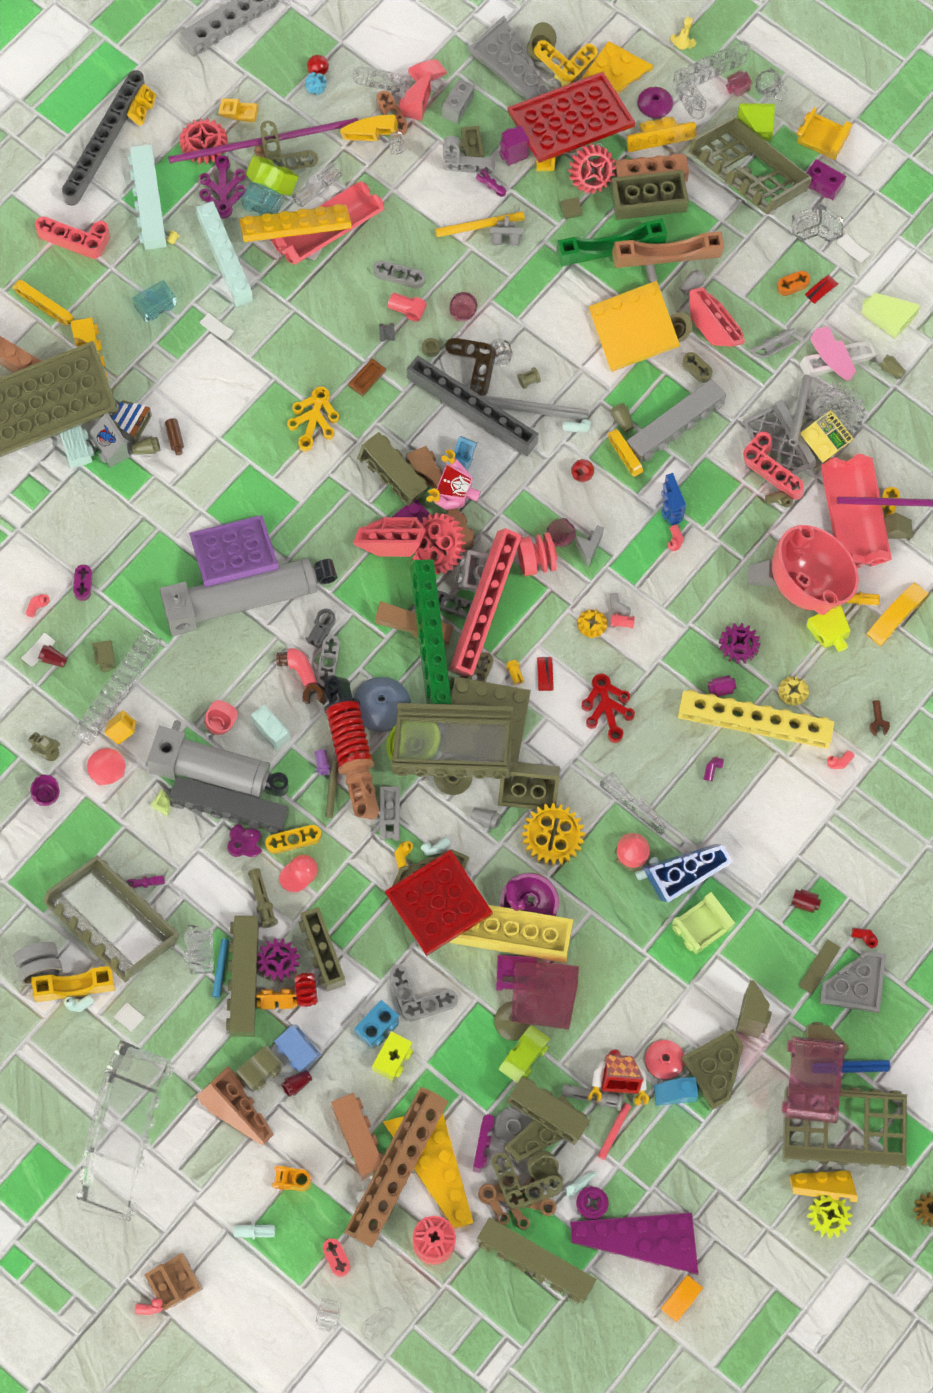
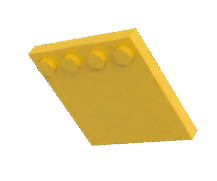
[588,281,680,372]

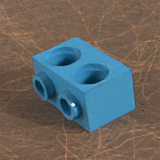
[354,1000,399,1049]

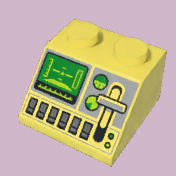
[800,410,854,463]

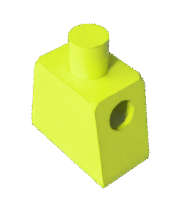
[806,606,850,653]

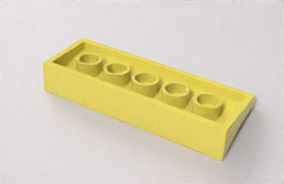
[450,905,573,963]

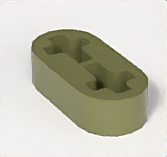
[682,352,713,383]

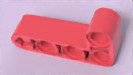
[35,216,110,259]
[743,432,804,500]

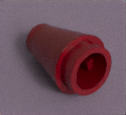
[38,644,68,668]
[281,1070,312,1097]

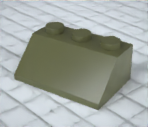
[498,761,560,810]
[736,980,772,1038]

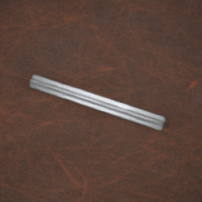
[481,395,589,420]

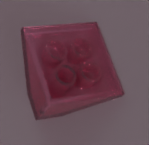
[511,963,579,1030]

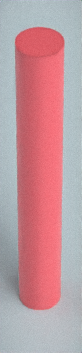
[597,1103,631,1160]

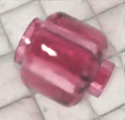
[725,70,753,97]

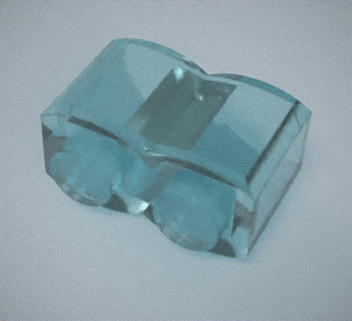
[241,182,284,216]

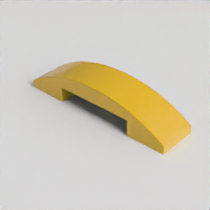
[866,582,929,646]

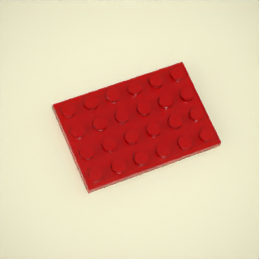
[507,72,635,163]

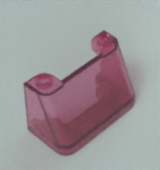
[781,1036,844,1124]

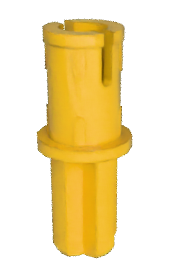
[846,591,880,606]

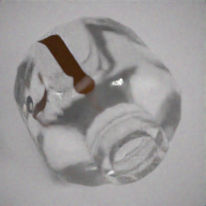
[488,338,513,366]

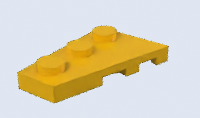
[790,1170,857,1202]

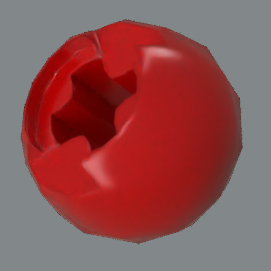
[307,54,329,75]
[571,459,594,482]

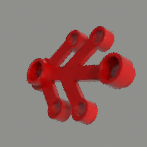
[581,674,635,743]

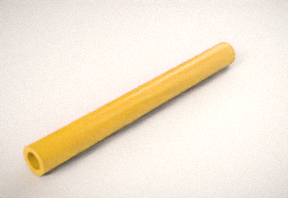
[435,211,525,237]

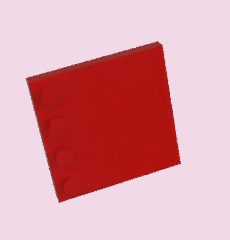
[384,850,493,956]

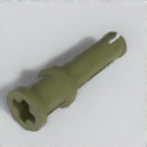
[248,868,278,928]

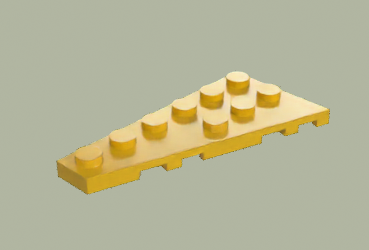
[581,41,654,94]

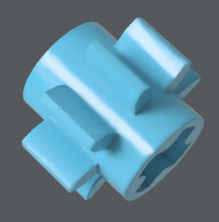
[305,72,327,95]

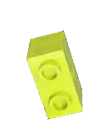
[372,1031,414,1081]

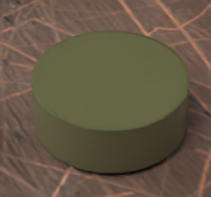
[422,338,440,357]

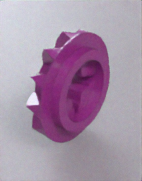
[576,1187,609,1220]

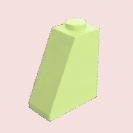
[861,293,920,339]

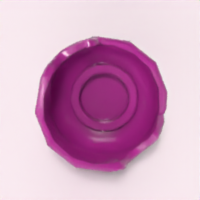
[30,774,60,806]

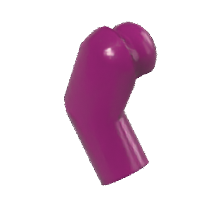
[506,884,525,911]

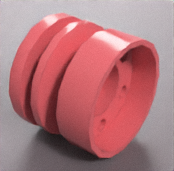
[517,532,557,577]
[412,1216,456,1265]

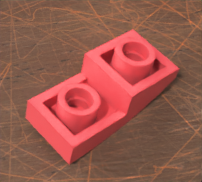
[408,59,447,82]

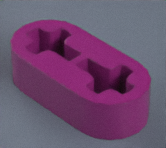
[73,564,93,601]

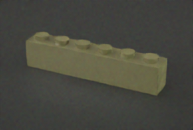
[226,915,259,1037]
[476,1217,597,1304]

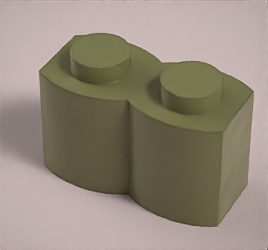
[236,1045,283,1092]

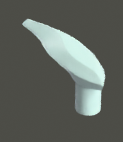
[566,1171,597,1197]

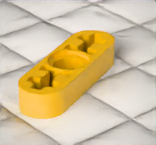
[607,429,643,477]
[265,825,321,854]

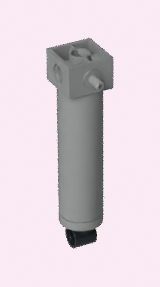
[160,558,338,636]

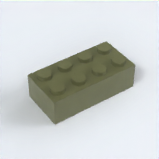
[611,170,689,220]

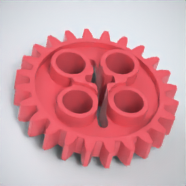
[412,513,466,575]

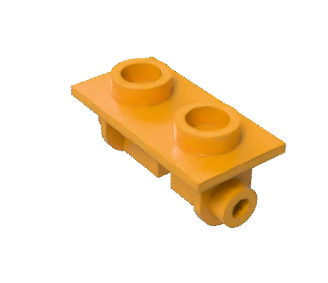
[256,988,297,1010]

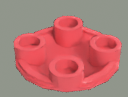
[87,748,126,785]

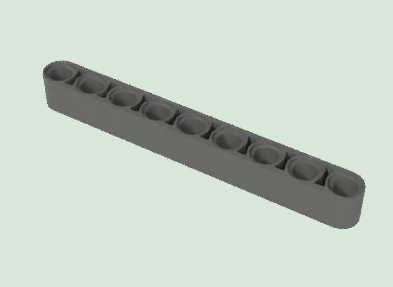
[62,70,145,206]

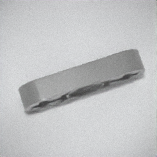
[374,261,425,289]
[317,635,340,690]

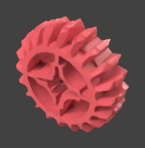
[180,117,228,164]
[568,144,616,194]

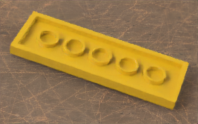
[239,204,352,242]

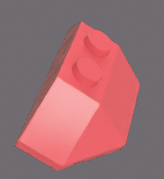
[690,287,745,347]
[353,517,425,557]

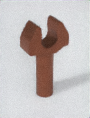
[869,700,890,736]

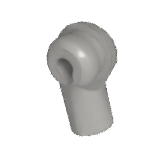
[609,593,631,616]

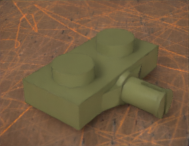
[452,126,484,158]

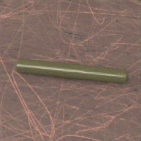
[325,761,338,818]

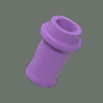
[314,749,331,775]

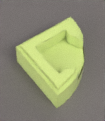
[151,789,171,817]

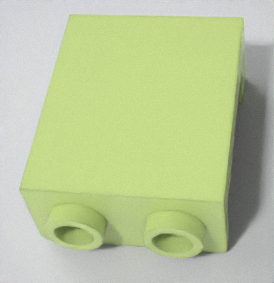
[672,892,735,954]

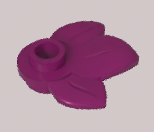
[227,824,262,857]

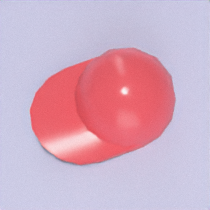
[204,700,238,735]
[279,855,318,893]

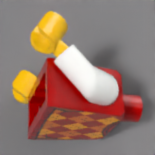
[587,1049,649,1106]

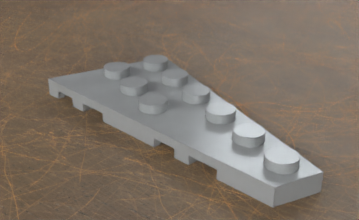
[468,16,551,100]

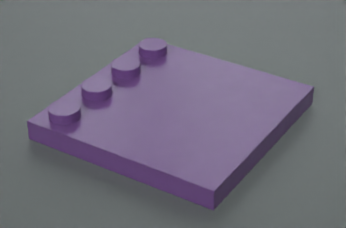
[189,515,279,587]

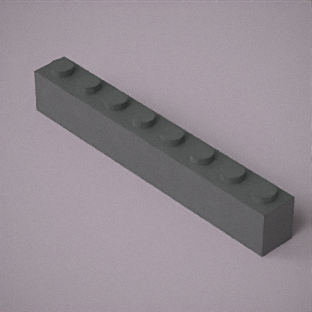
[407,355,539,456]

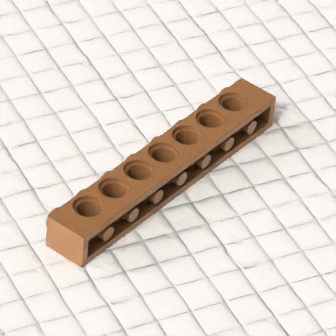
[344,1087,448,1248]

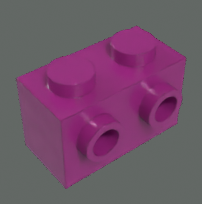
[499,125,529,166]
[806,159,847,201]

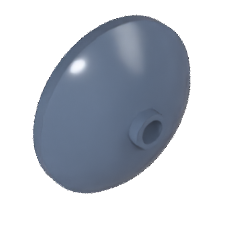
[354,677,410,732]

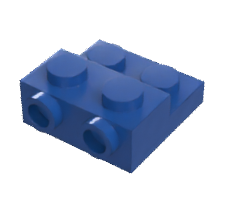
[661,473,686,526]

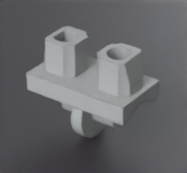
[490,216,523,246]

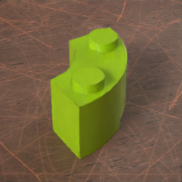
[246,155,299,196]
[498,1025,551,1083]

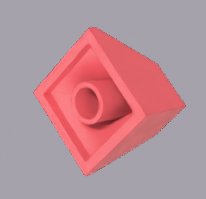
[399,72,431,121]

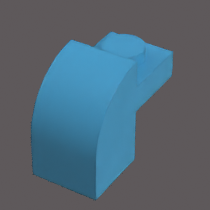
[447,436,478,471]

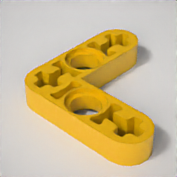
[534,40,598,82]

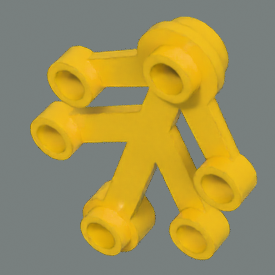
[287,386,339,452]

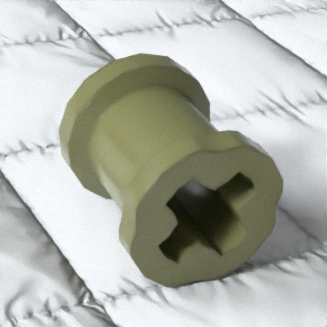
[517,367,541,389]

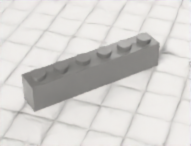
[627,379,726,463]

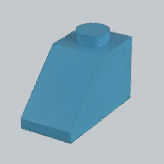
[654,1077,698,1106]

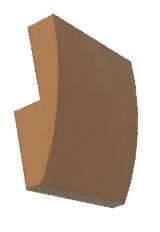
[145,1253,203,1311]

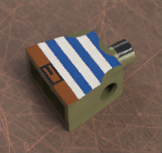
[109,400,152,444]

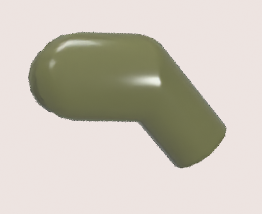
[765,491,793,507]

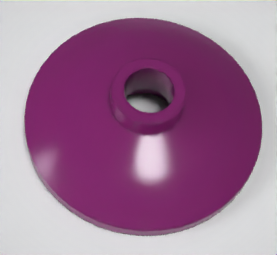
[638,87,673,118]

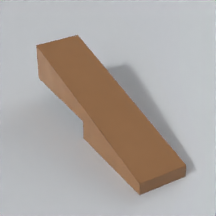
[375,601,454,645]

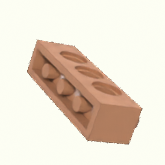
[614,154,689,182]

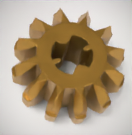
[913,1192,933,1228]

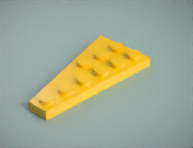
[383,1113,473,1229]

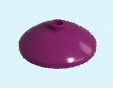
[500,873,559,916]

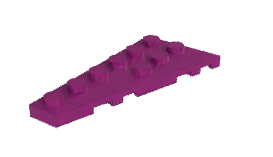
[570,1213,699,1275]

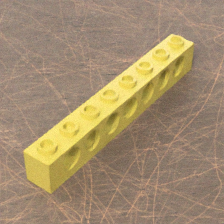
[678,690,835,749]

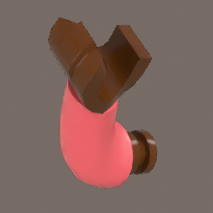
[276,648,327,705]

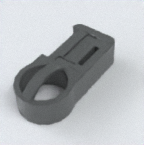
[305,608,336,648]

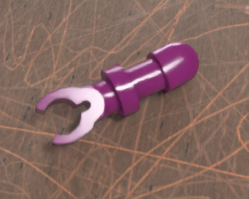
[476,169,506,197]
[126,876,165,888]

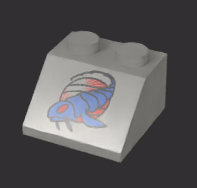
[89,413,129,468]

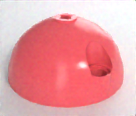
[772,525,859,615]

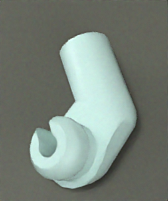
[421,837,451,856]
[64,994,95,1012]

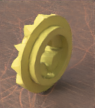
[778,676,809,706]

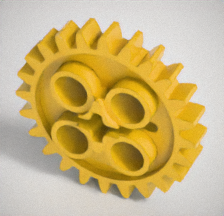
[522,803,585,867]

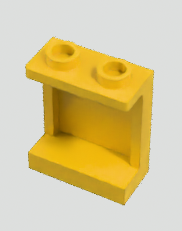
[796,107,852,160]

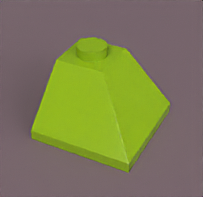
[736,103,775,142]

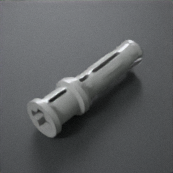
[562,1084,624,1111]

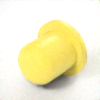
[166,230,180,245]

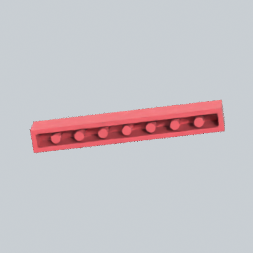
[448,528,522,677]

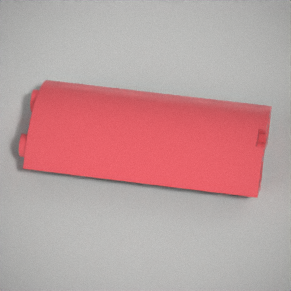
[270,181,385,265]
[821,454,892,568]

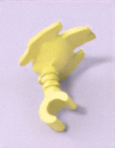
[670,17,696,50]

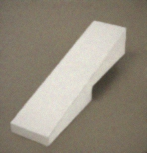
[799,340,877,378]

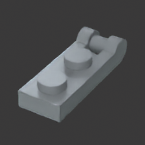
[380,787,400,841]

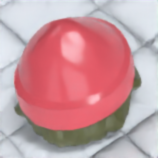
[615,833,651,872]

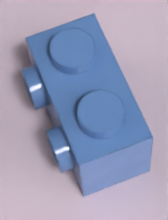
[275,1024,322,1072]

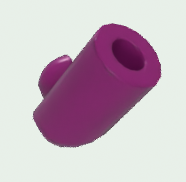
[703,756,724,782]

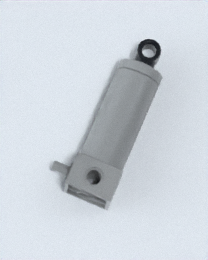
[147,720,289,798]

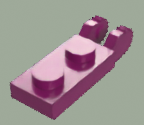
[473,1114,494,1173]

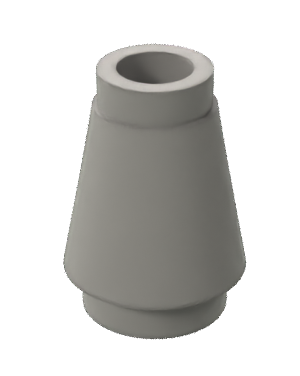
[679,269,706,296]
[471,807,501,829]

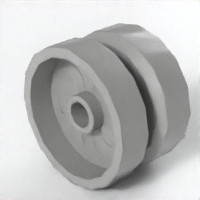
[13,942,63,985]

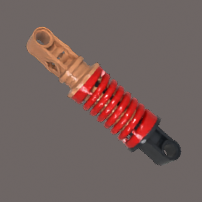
[324,675,379,820]

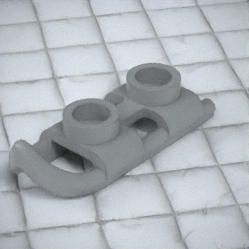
[750,328,797,358]

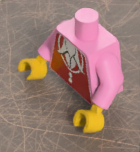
[427,450,481,510]

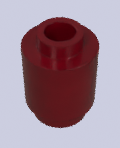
[791,889,822,913]

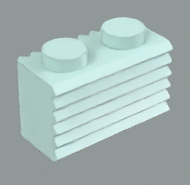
[60,425,94,468]
[251,704,290,750]

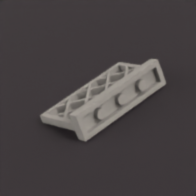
[742,399,816,481]

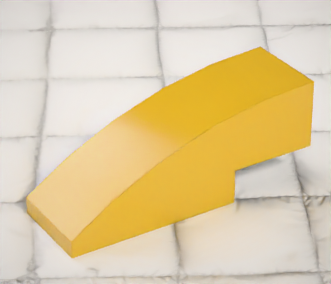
[340,115,398,141]

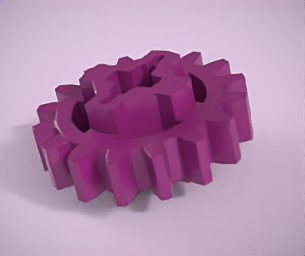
[719,623,761,664]
[257,938,300,982]

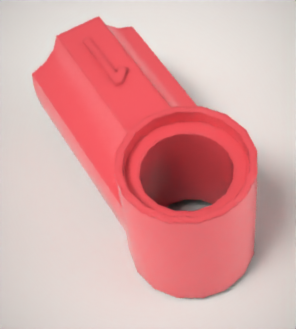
[388,292,427,322]

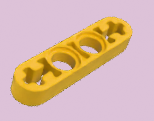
[12,279,74,326]

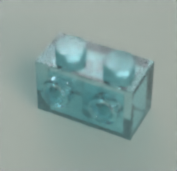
[133,280,177,322]

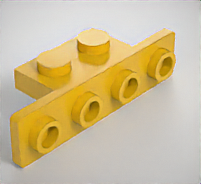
[626,117,697,152]

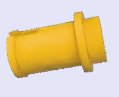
[506,660,525,685]

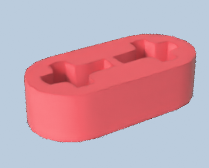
[323,1238,350,1277]

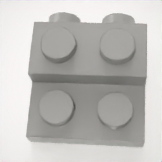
[455,550,489,592]

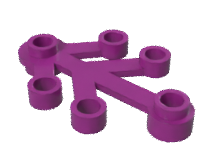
[199,155,246,219]

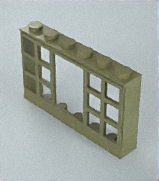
[688,116,812,215]
[782,1084,907,1170]

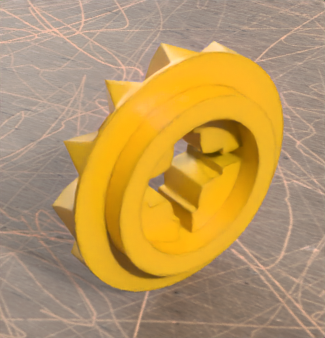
[577,609,607,638]

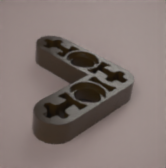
[445,338,496,396]

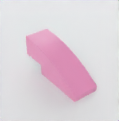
[810,326,856,381]

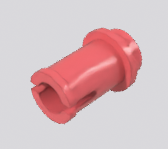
[610,613,635,629]

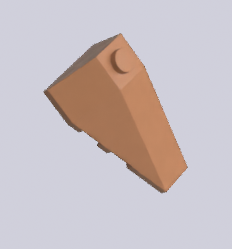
[196,1066,274,1146]

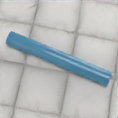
[212,939,229,998]

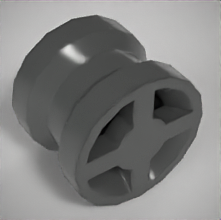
[379,323,395,342]

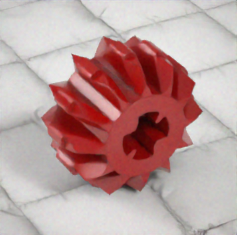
[295,973,318,1007]

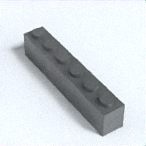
[169,776,289,834]

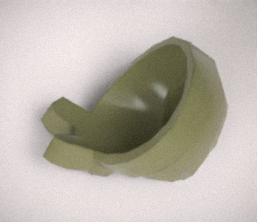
[527,1150,564,1189]

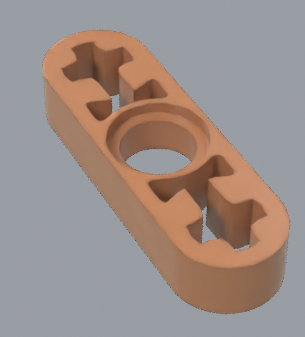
[377,91,408,137]

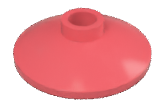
[645,1040,684,1080]

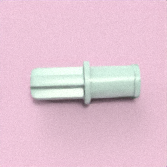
[234,1223,275,1240]

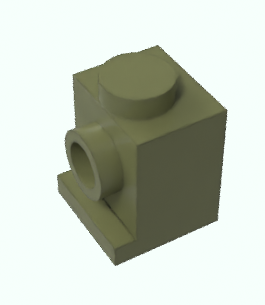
[92,640,116,672]

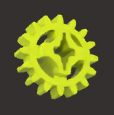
[807,1194,853,1239]

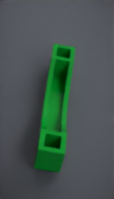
[557,218,667,267]

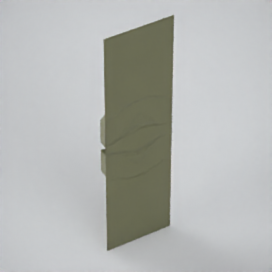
[799,939,841,994]

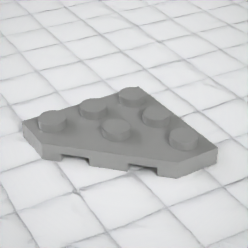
[820,951,886,1013]

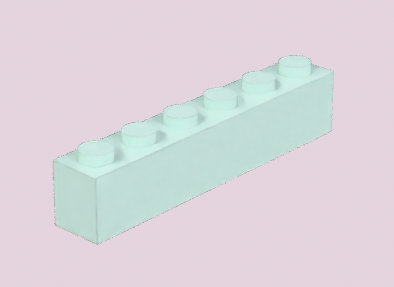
[128,144,167,250]
[196,201,253,307]

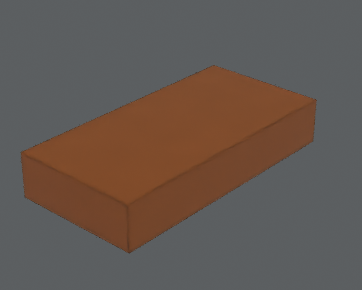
[348,358,386,397]

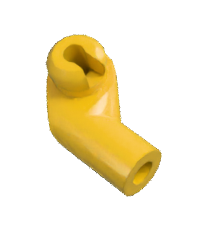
[394,841,413,870]

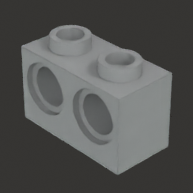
[442,79,475,124]

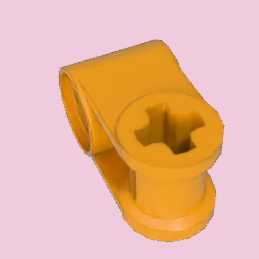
[271,1166,312,1192]

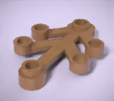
[478,1173,556,1230]

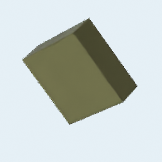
[560,197,583,219]

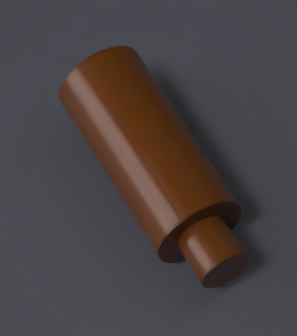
[165,418,184,456]

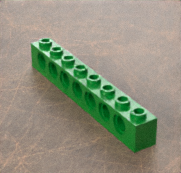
[410,559,452,705]

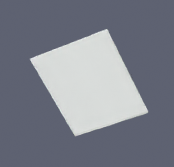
[114,1002,144,1032]

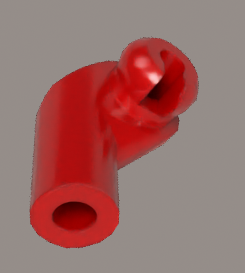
[851,928,878,948]

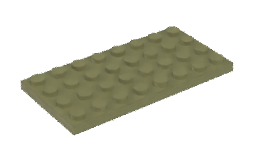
[0,341,118,457]

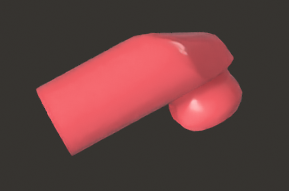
[668,524,684,551]
[25,594,50,617]
[827,750,855,769]
[135,1298,163,1315]

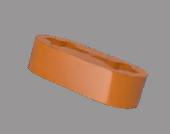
[777,271,810,296]

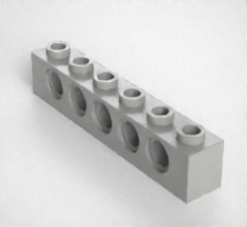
[180,0,279,57]

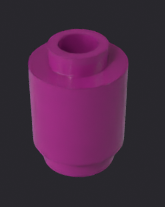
[707,675,737,697]

